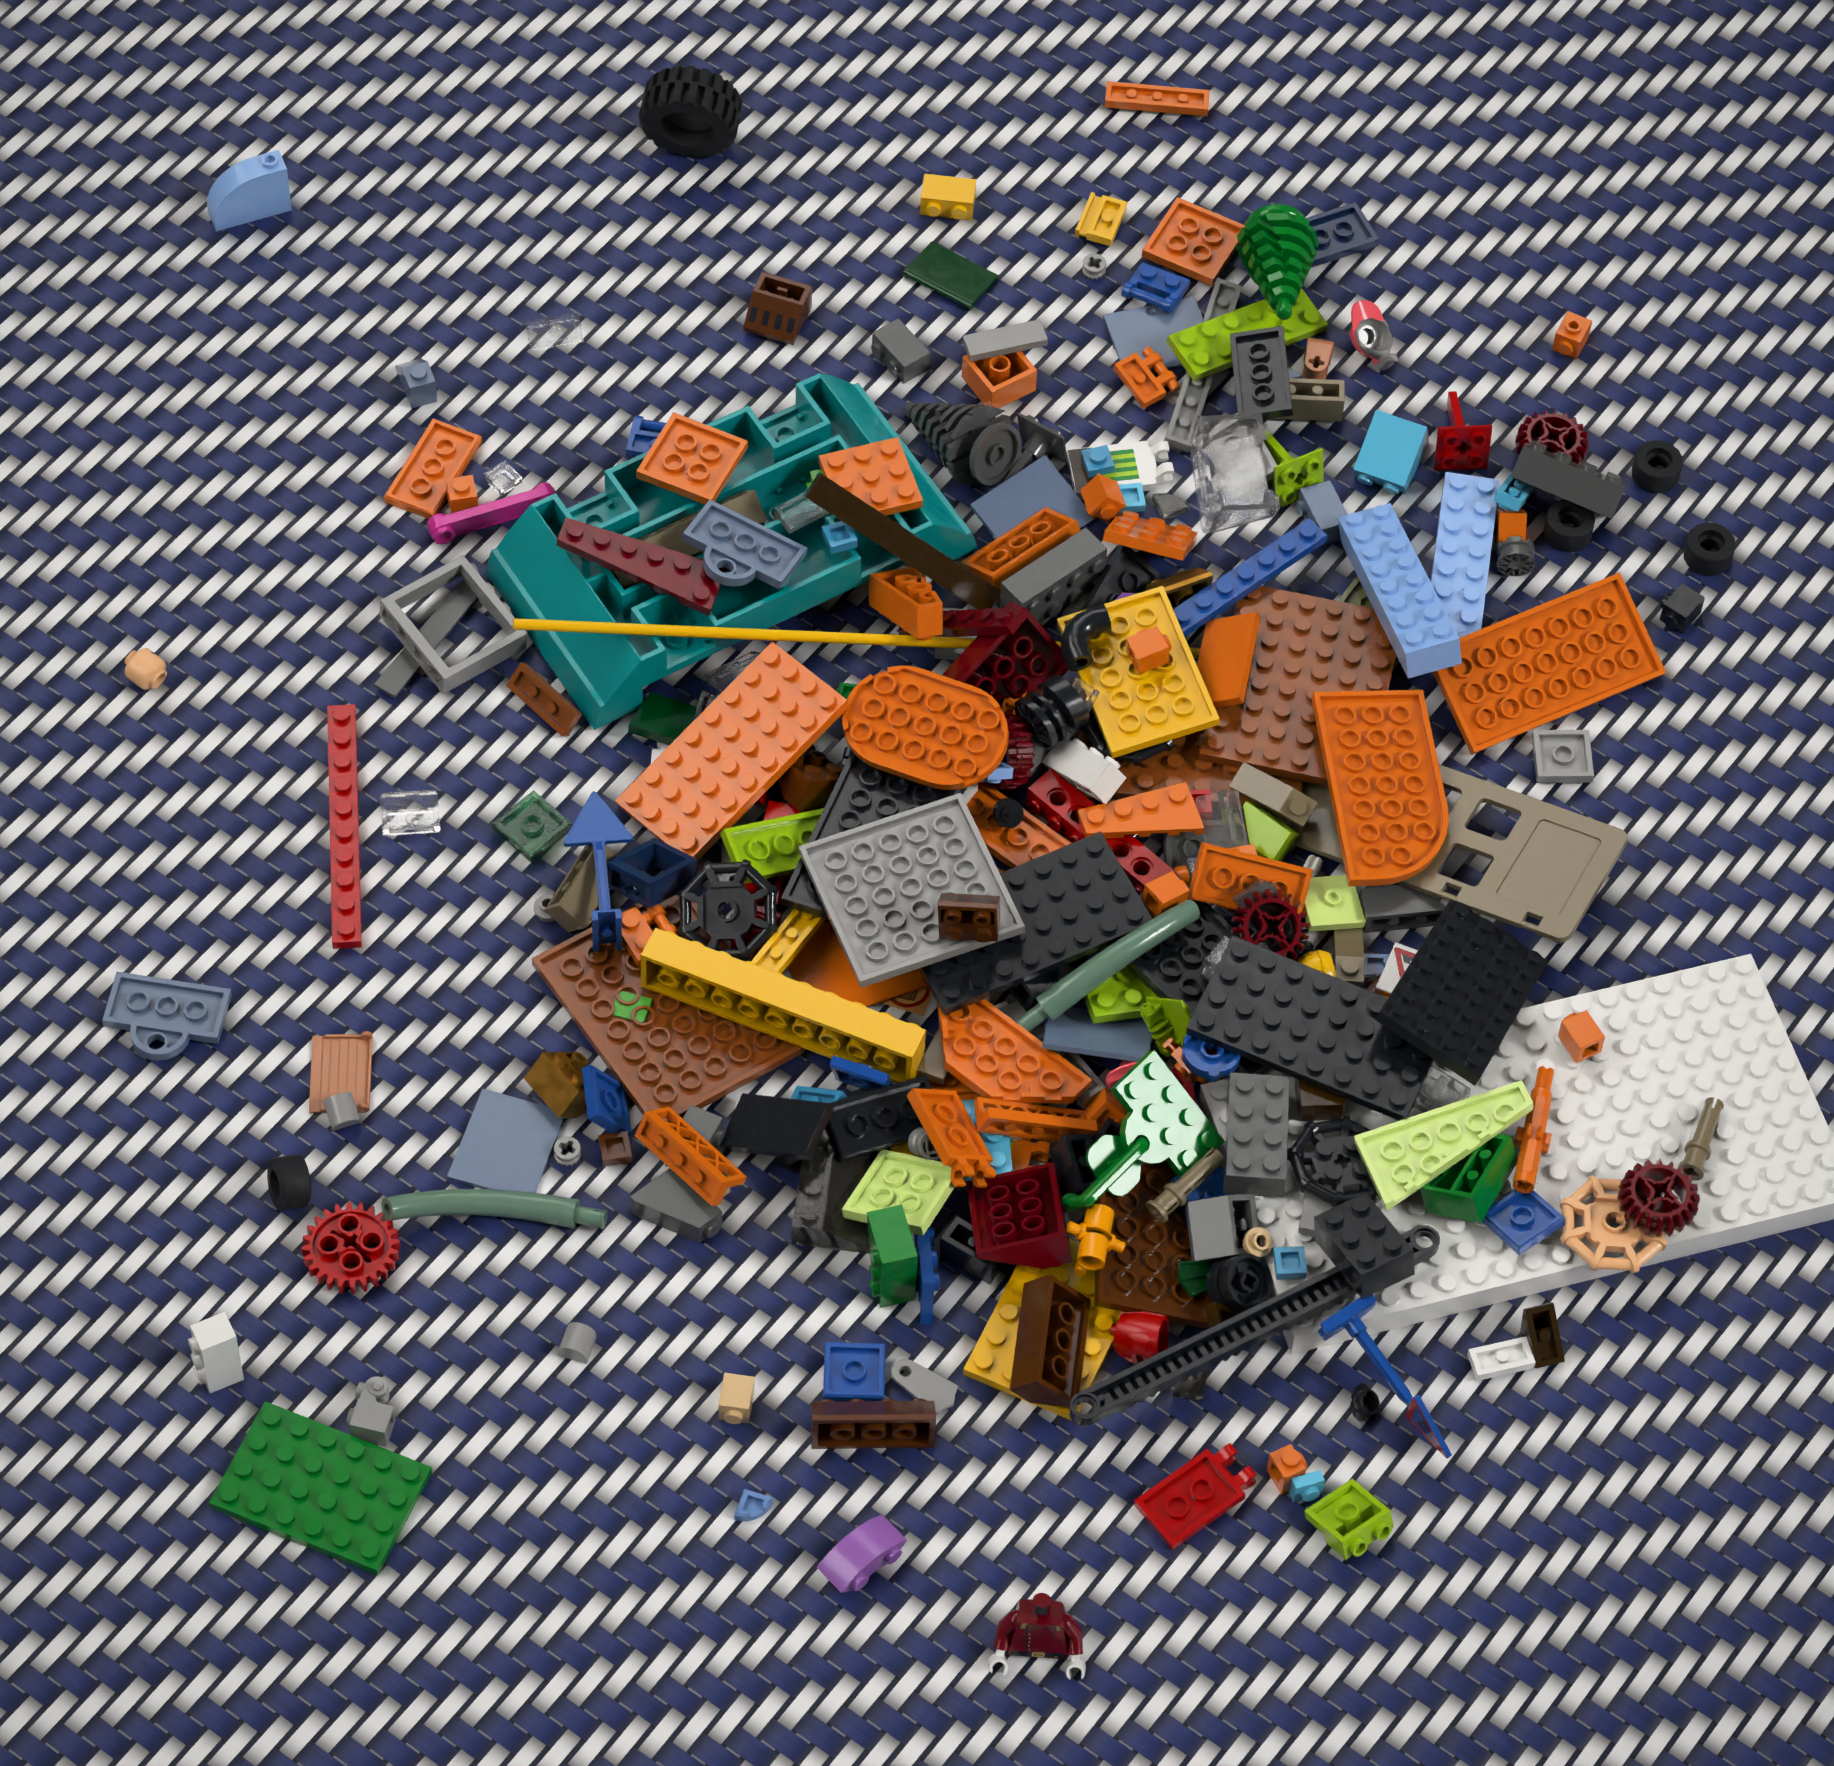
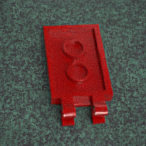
[1134,1443,1257,1550]

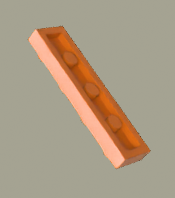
[1105,81,1210,116]

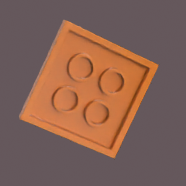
[1141,197,1245,286]
[636,412,748,505]
[818,437,923,516]
[1103,511,1198,561]

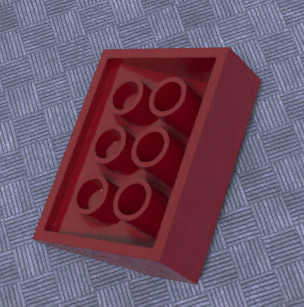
[942,601,1068,710]
[966,1162,1072,1269]

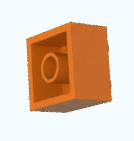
[961,351,1037,409]

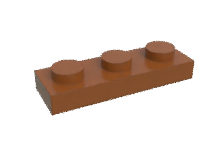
[506,663,582,737]

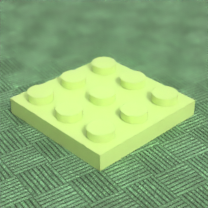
[842,1150,955,1236]

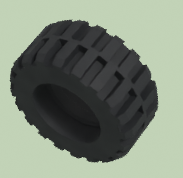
[639,65,743,158]

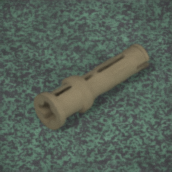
[1678,1097,1724,1181]
[1146,1147,1225,1223]

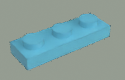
[1493,471,1535,512]

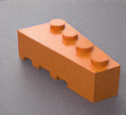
[869,567,943,641]

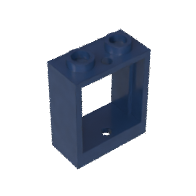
[607,838,697,909]

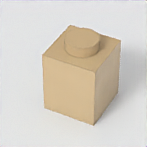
[719,1373,755,1424]

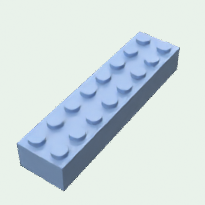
[1430,472,1500,638]
[1338,503,1462,678]

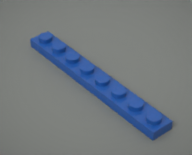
[1173,518,1327,637]

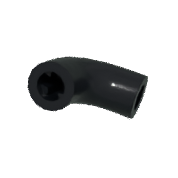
[1060,604,1112,672]

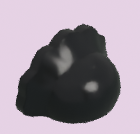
[1350,1383,1380,1422]

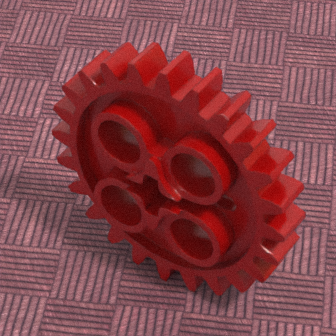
[301,1202,400,1294]

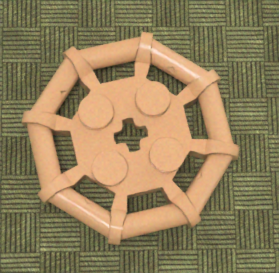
[1559,1176,1668,1273]

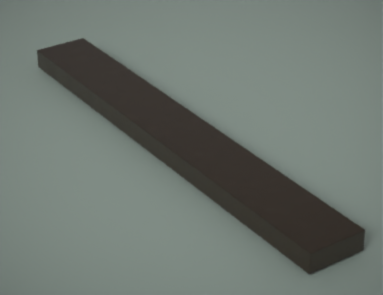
[804,473,1000,609]

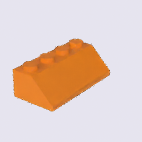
[961,507,1080,603]

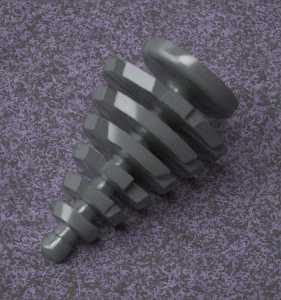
[903,402,1022,486]

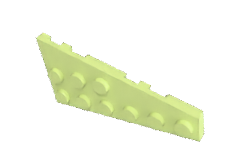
[1354,1080,1533,1212]

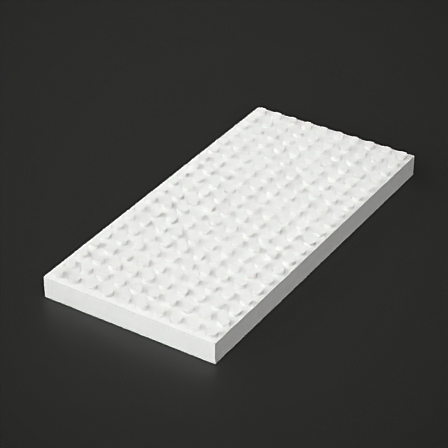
[1198,954,1834,1354]

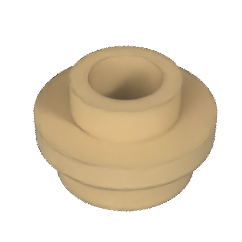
[1243,1227,1273,1258]

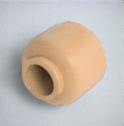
[124,648,167,690]

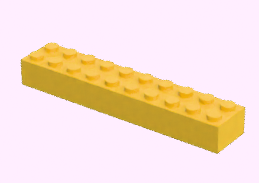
[641,928,926,1083]

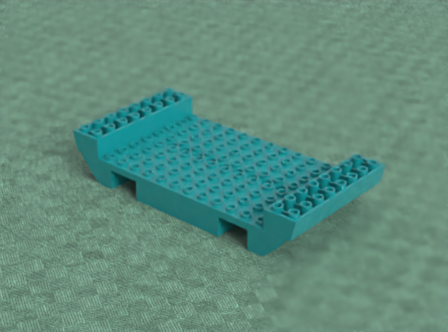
[486,373,978,730]

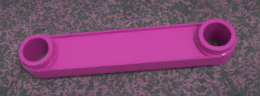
[427,483,556,544]

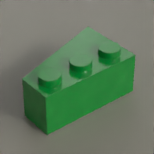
[1420,1134,1517,1224]
[867,1205,918,1308]

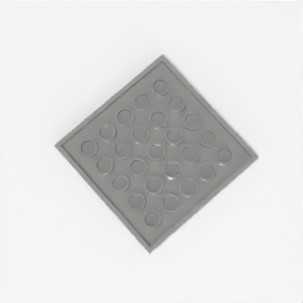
[798,793,1025,988]

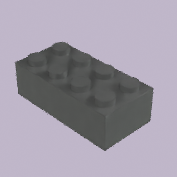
[1511,440,1626,519]
[999,528,1107,624]
[1223,1072,1290,1198]

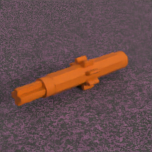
[1513,1066,1554,1193]

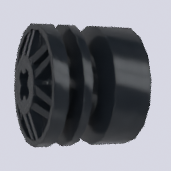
[1014,674,1089,750]

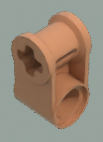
[1302,337,1334,379]

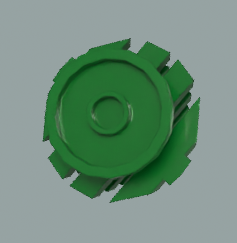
[1235,204,1319,320]

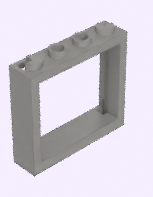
[379,555,528,694]

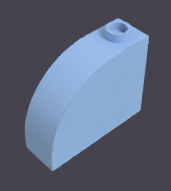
[207,150,292,232]

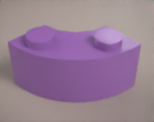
[817,1515,907,1593]

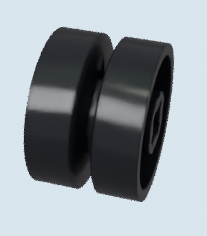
[1206,1254,1273,1311]

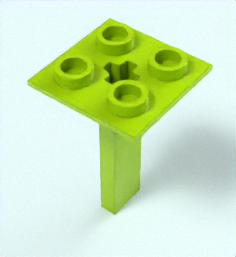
[1257,427,1324,509]

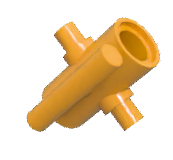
[1066,1204,1125,1276]

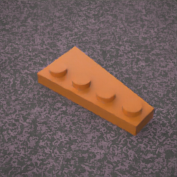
[1077,782,1205,839]

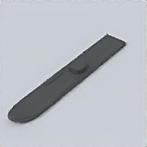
[374,581,477,698]

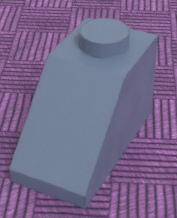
[395,359,437,409]

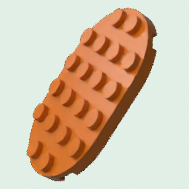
[842,666,1009,790]

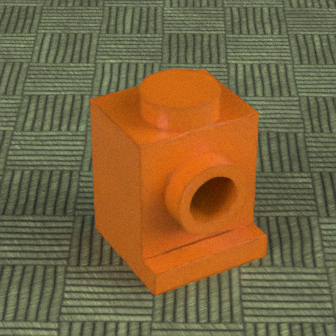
[1267,1444,1307,1495]

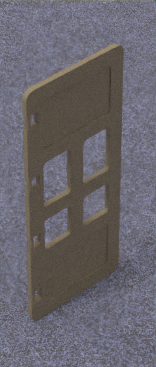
[1269,764,1627,942]

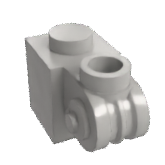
[346,1376,396,1447]

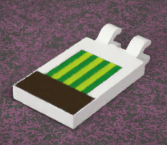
[1067,441,1174,499]

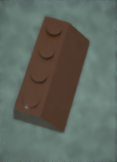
[1010,1274,1091,1408]
[811,1398,936,1449]

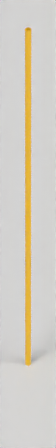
[513,618,1200,659]

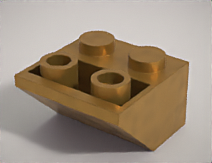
[524,1051,589,1118]

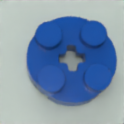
[1181,1034,1241,1082]

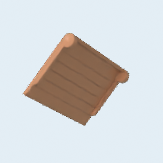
[309,1031,373,1113]

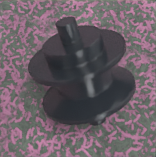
[993,798,1024,828]

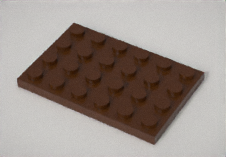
[1094,1160,1212,1329]

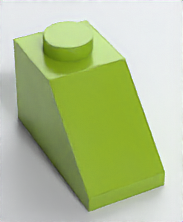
[1243,801,1299,862]

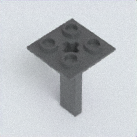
[1002,412,1068,483]

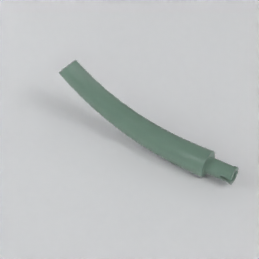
[1016,900,1200,1032]
[381,1189,608,1229]

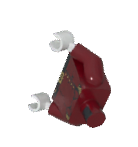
[988,1593,1086,1680]

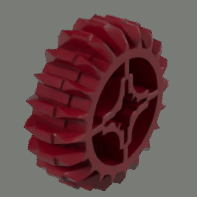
[1515,410,1589,464]
[988,713,1035,790]
[1231,889,1310,960]
[1617,1159,1700,1237]

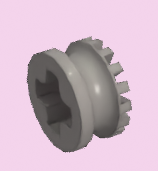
[1082,253,1106,280]
[554,1136,581,1167]

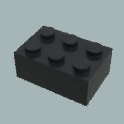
[1314,1193,1415,1299]

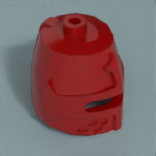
[1110,1311,1169,1364]

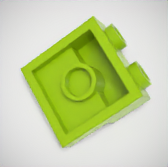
[1304,1478,1394,1560]

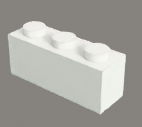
[1042,738,1126,804]
[188,1312,244,1393]

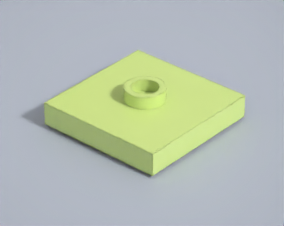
[1303,875,1366,932]

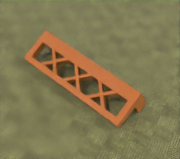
[974,1097,1098,1142]
[635,1107,747,1207]

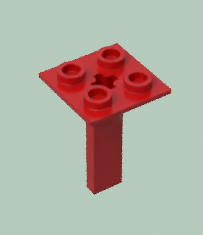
[1434,391,1492,471]

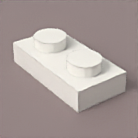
[1467,1337,1536,1381]

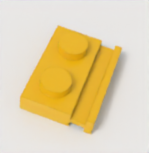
[1075,192,1128,246]

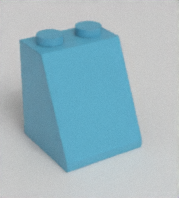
[1353,410,1429,494]

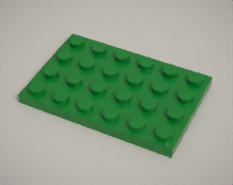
[209,1401,432,1576]

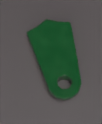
[1177,1260,1217,1298]

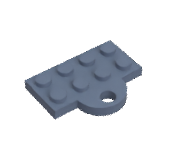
[682,500,808,590]
[102,972,232,1061]

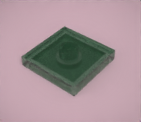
[492,790,573,863]

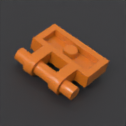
[1113,347,1181,409]
[621,904,679,967]

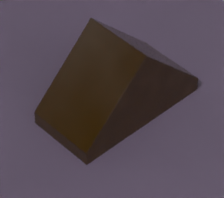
[1295,1079,1347,1121]

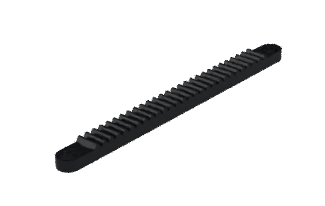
[1069,1225,1440,1426]

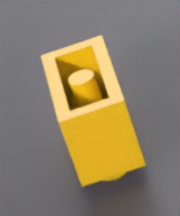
[920,174,976,220]

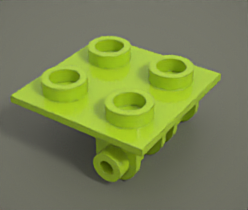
[1140,996,1207,1057]

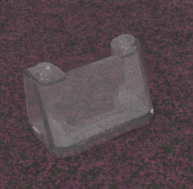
[1190,414,1280,533]

